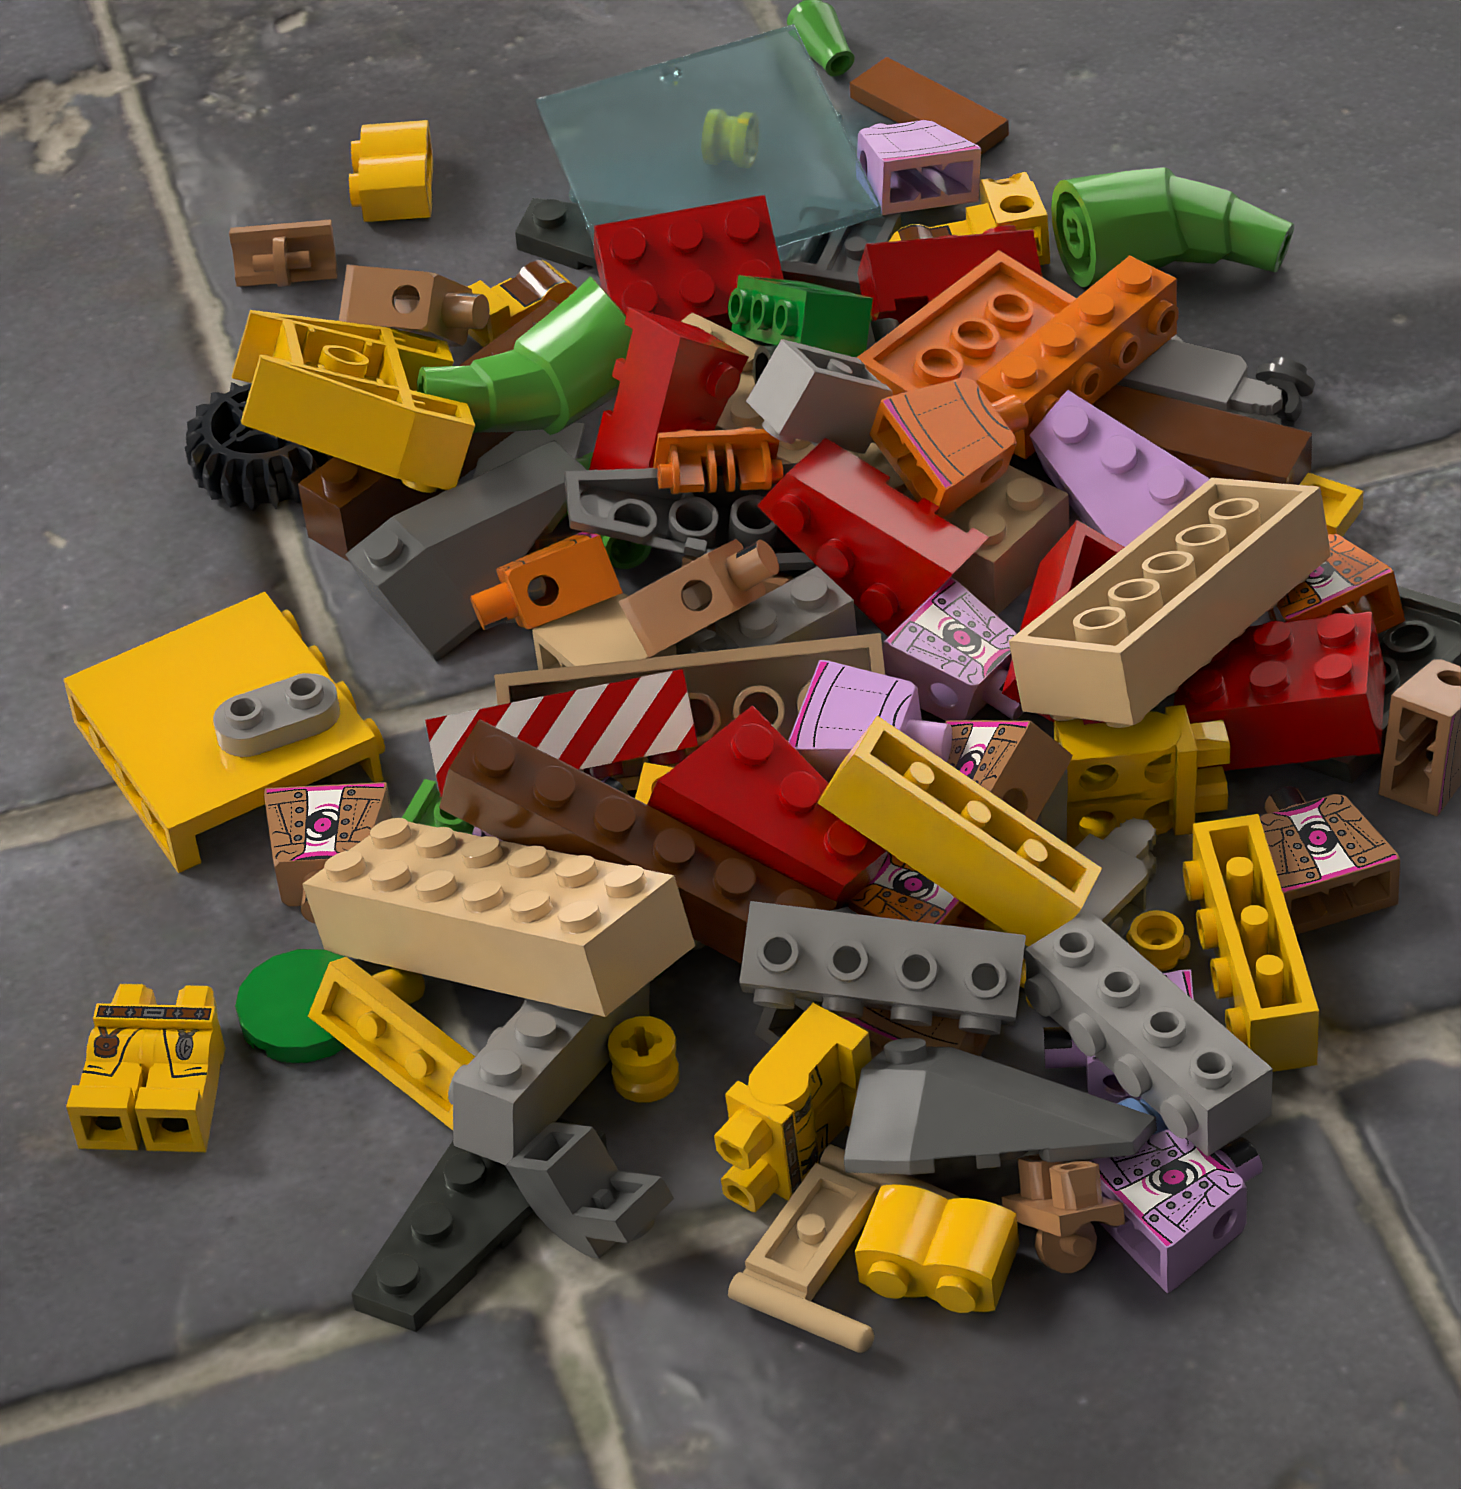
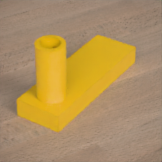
[308,957,475,1130]

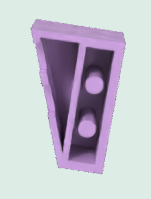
[1030,390,1209,547]

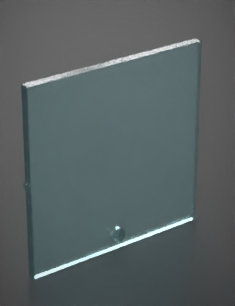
[535,24,882,247]

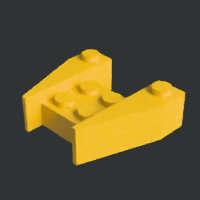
[231,310,475,493]

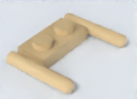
[728,1144,961,1353]

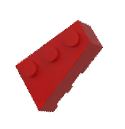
[857,225,1042,325]
[589,307,749,470]
[757,438,989,637]
[647,705,888,910]

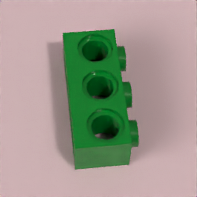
[728,275,873,357]

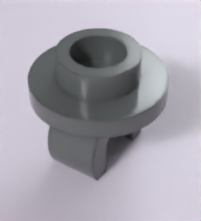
[1255,357,1315,422]

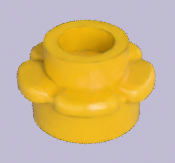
[1126,910,1191,972]

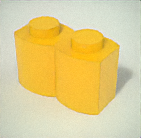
[349,120,433,222]
[855,1184,1019,1313]

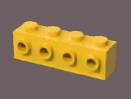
[817,715,1102,947]
[1183,814,1319,1072]

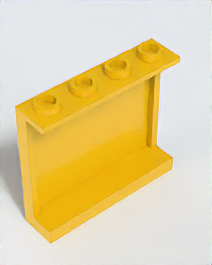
[63,592,385,873]

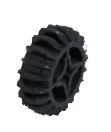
[185,382,334,511]

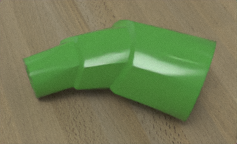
[1051,167,1294,287]
[416,276,633,435]

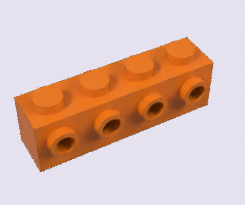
[976,255,1179,459]

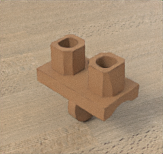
[229,220,338,287]
[1002,1154,1125,1273]

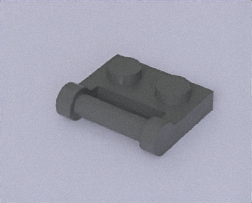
[780,201,901,295]

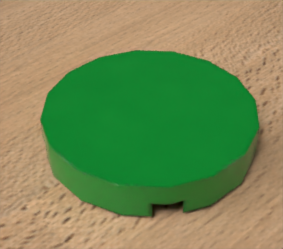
[235,949,346,1063]

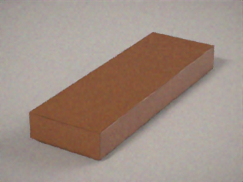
[849,57,1009,155]

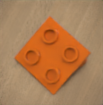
[653,427,783,494]

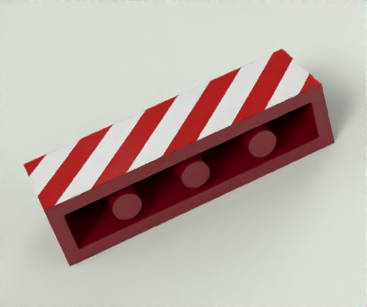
[425,669,698,797]

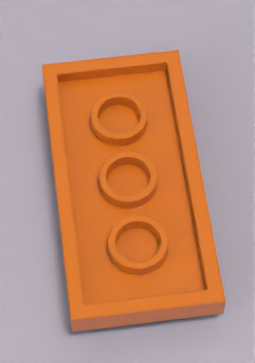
[857,250,1076,395]

